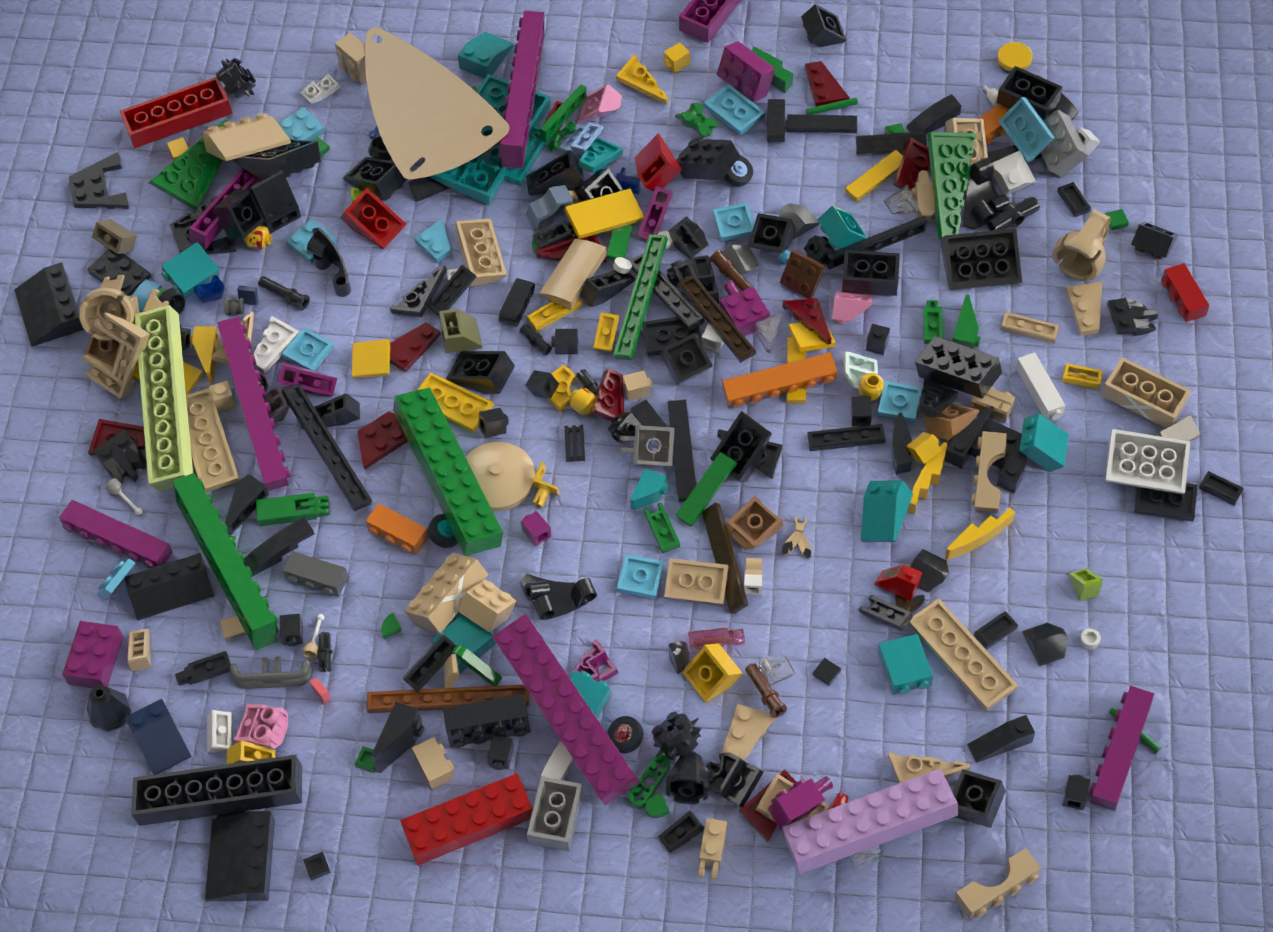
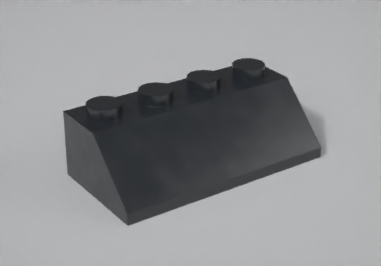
[124,553,214,620]

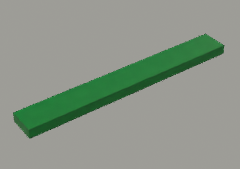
[613,234,668,360]

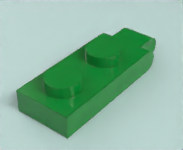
[923,300,943,344]

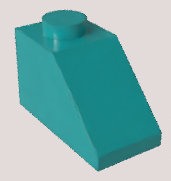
[630,468,669,510]

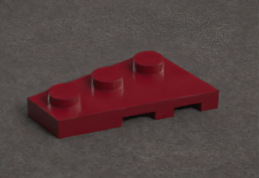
[390,322,441,372]
[88,419,146,456]
[739,769,796,842]

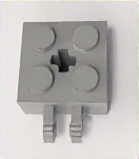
[619,425,675,466]

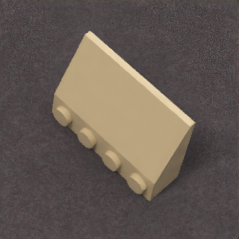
[202,113,291,161]

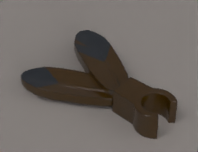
[895,594,925,613]

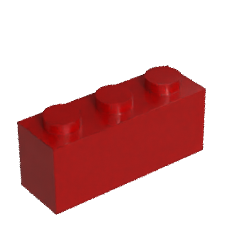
[1161,263,1210,322]

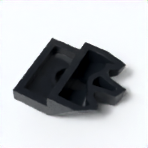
[1107,298,1158,336]
[93,430,146,484]
[705,752,764,808]

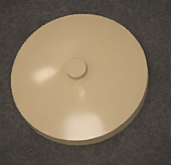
[466,442,535,512]

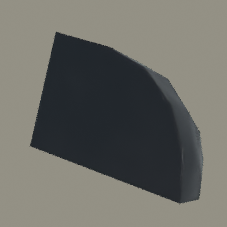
[668,641,689,674]

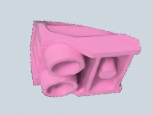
[233,704,289,749]

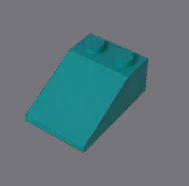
[458,32,514,79]
[861,480,913,542]

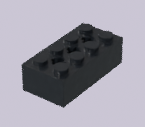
[915,336,1002,399]
[443,694,531,748]

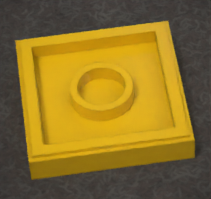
[788,322,836,352]
[352,339,390,379]

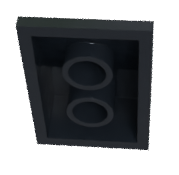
[526,150,585,196]
[343,157,408,201]
[446,351,515,394]
[710,411,772,481]
[371,702,424,773]

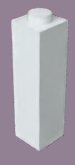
[1016,352,1065,420]

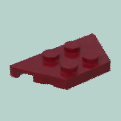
[357,411,408,469]

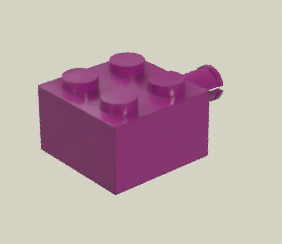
[720,281,770,336]
[767,776,833,830]

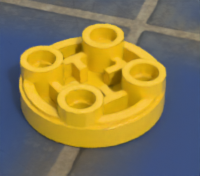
[997,42,1032,72]

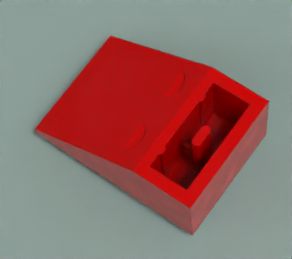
[634,133,682,192]

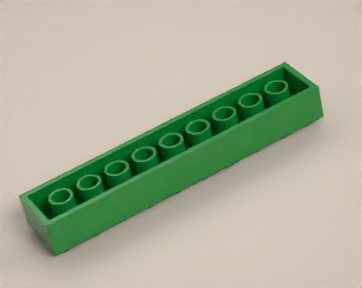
[393,387,503,556]
[172,473,279,651]

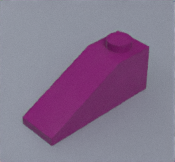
[637,186,673,240]
[277,362,338,396]

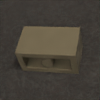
[92,219,137,254]

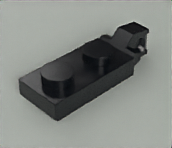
[175,651,231,686]

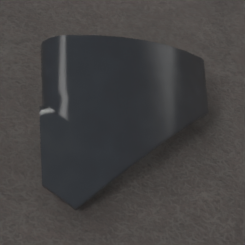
[963,158,1011,229]
[307,228,351,297]
[520,573,597,620]

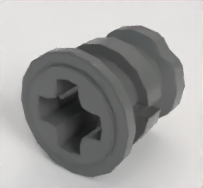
[224,297,245,315]

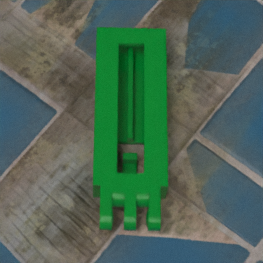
[256,492,330,527]

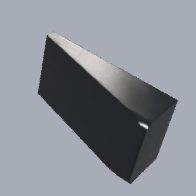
[658,810,705,853]

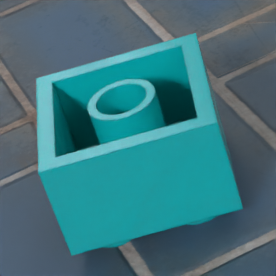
[817,205,868,248]

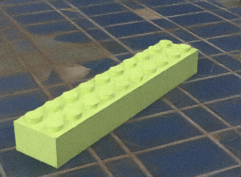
[135,305,193,491]

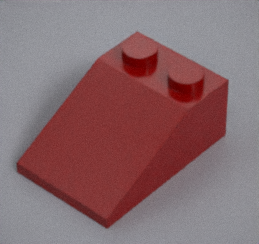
[340,188,407,249]

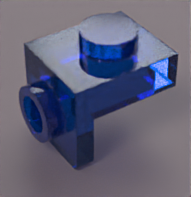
[616,167,641,195]
[194,275,225,303]

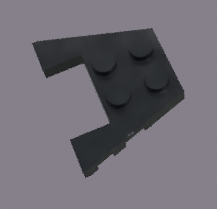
[69,152,130,209]
[170,196,237,254]

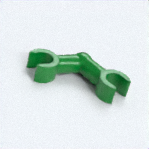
[547,121,576,152]

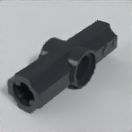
[987,196,1040,231]

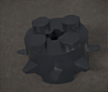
[216,58,256,99]
[651,711,701,761]

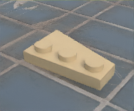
[1066,281,1102,336]
[722,704,777,761]

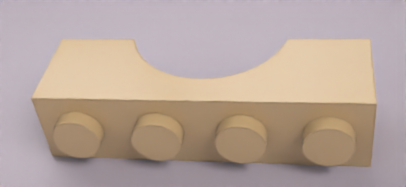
[972,431,1007,513]
[955,848,1041,920]

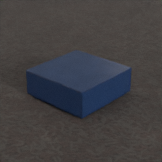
[237,285,258,305]

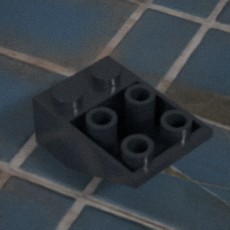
[251,171,301,233]

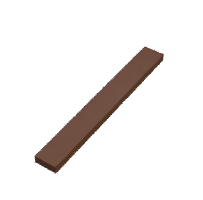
[367,684,529,713]

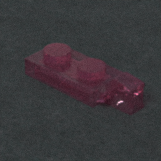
[688,627,745,649]

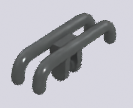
[230,656,313,689]

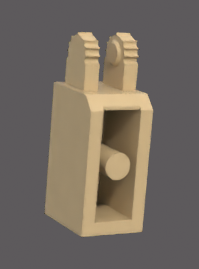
[698,818,727,881]

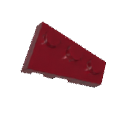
[805,61,850,107]
[893,138,931,193]
[591,368,624,421]

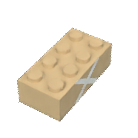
[1102,357,1191,428]
[404,553,489,634]

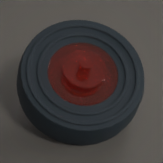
[607,716,644,754]

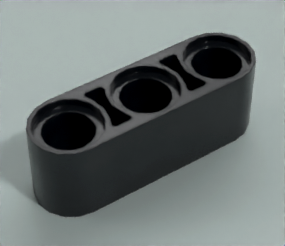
[767,99,785,142]
[499,278,535,327]

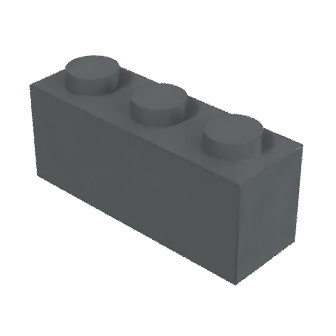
[282,551,349,597]

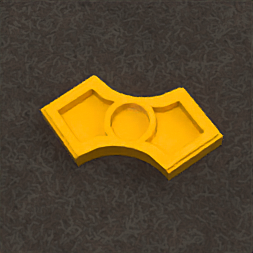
[548,364,576,412]

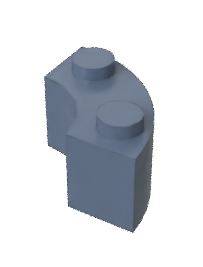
[526,185,573,231]

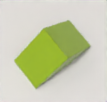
[1069,568,1103,600]

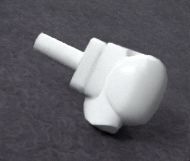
[983,85,999,108]

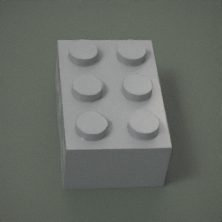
[1041,109,1089,177]
[527,776,583,852]

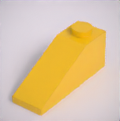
[190,326,220,383]

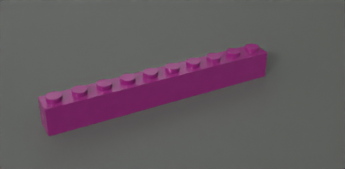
[217,316,291,491]

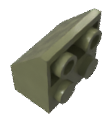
[439,309,482,353]

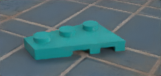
[578,137,624,174]

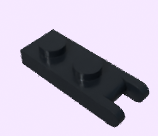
[858,595,913,631]

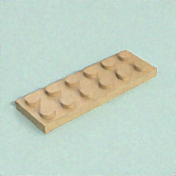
[186,388,240,493]
[908,598,1018,711]

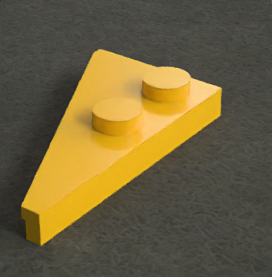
[616,54,669,105]

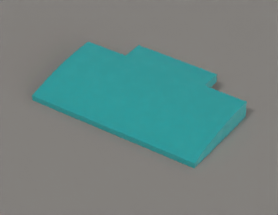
[429,74,550,205]

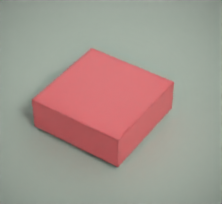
[310,678,330,704]

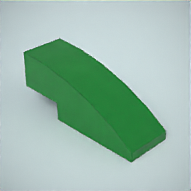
[752,47,793,93]

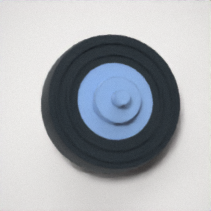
[724,156,753,187]

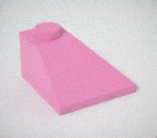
[577,84,622,124]
[832,291,873,323]

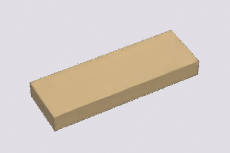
[1000,312,1060,344]

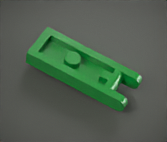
[643,503,680,554]

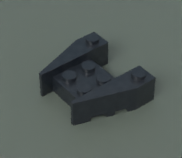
[945,406,1027,494]

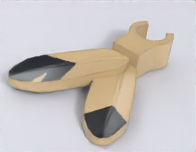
[782,516,811,559]

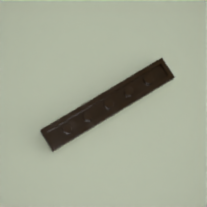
[678,274,756,363]
[702,502,748,614]

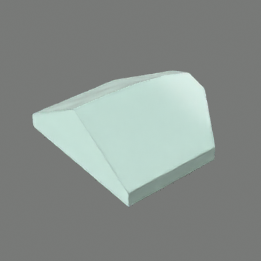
[844,351,878,390]

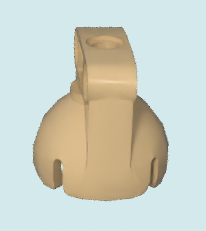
[1052,210,1111,281]
[79,287,139,341]

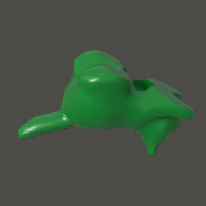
[675,103,718,139]

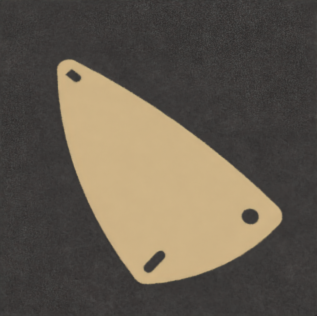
[365,27,509,179]

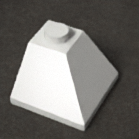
[993,151,1036,196]

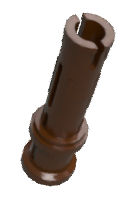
[708,249,756,291]
[745,663,787,718]

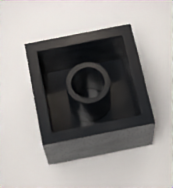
[214,189,265,239]
[660,333,713,386]
[953,769,1006,828]

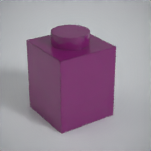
[521,511,551,546]

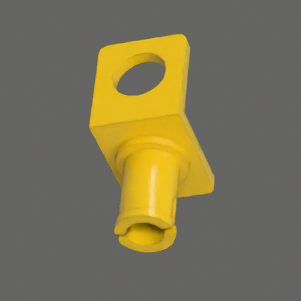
[532,462,559,508]

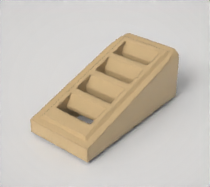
[128,628,151,671]

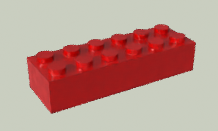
[119,77,233,149]
[400,773,533,866]

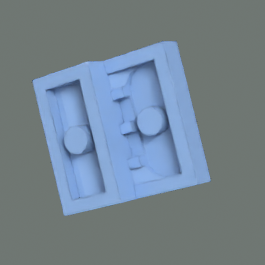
[559,122,604,154]

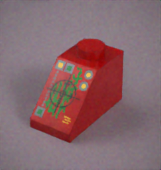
[874,565,923,601]

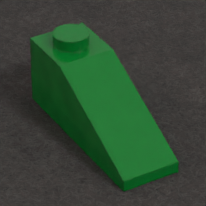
[952,294,981,349]

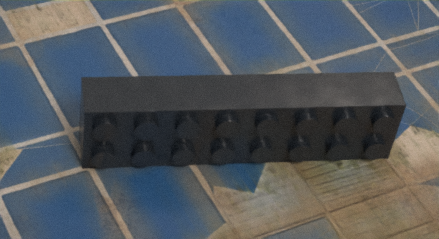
[131,755,302,826]

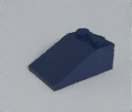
[125,698,192,775]

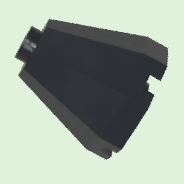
[86,685,132,732]
[666,751,709,805]

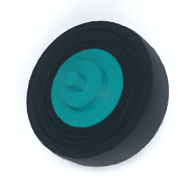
[428,514,458,548]

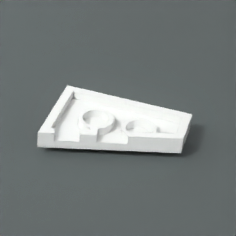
[253,316,300,373]

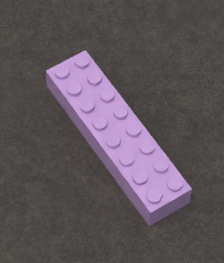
[782,768,958,874]

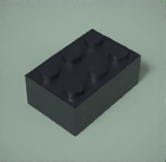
[996,66,1063,121]
[676,139,740,180]
[842,250,900,296]

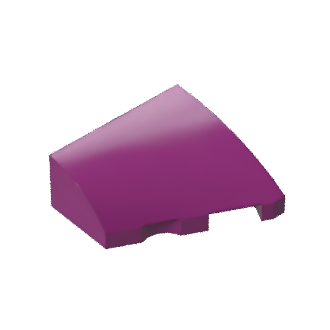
[572,639,618,682]

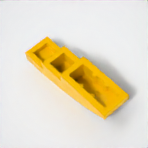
[907,442,948,514]
[945,507,1015,560]

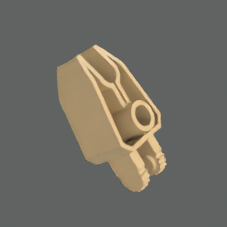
[911,170,935,221]

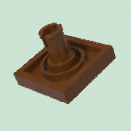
[779,249,825,298]

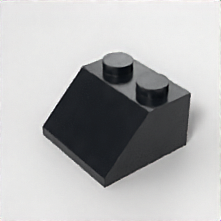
[801,4,847,47]
[574,168,623,202]
[748,213,796,253]
[1131,221,1179,259]

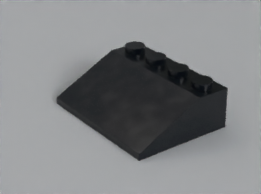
[232,139,321,180]
[941,228,1022,290]
[14,262,84,347]
[205,811,275,901]

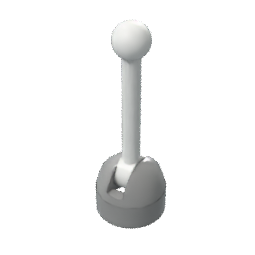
[105,478,142,515]

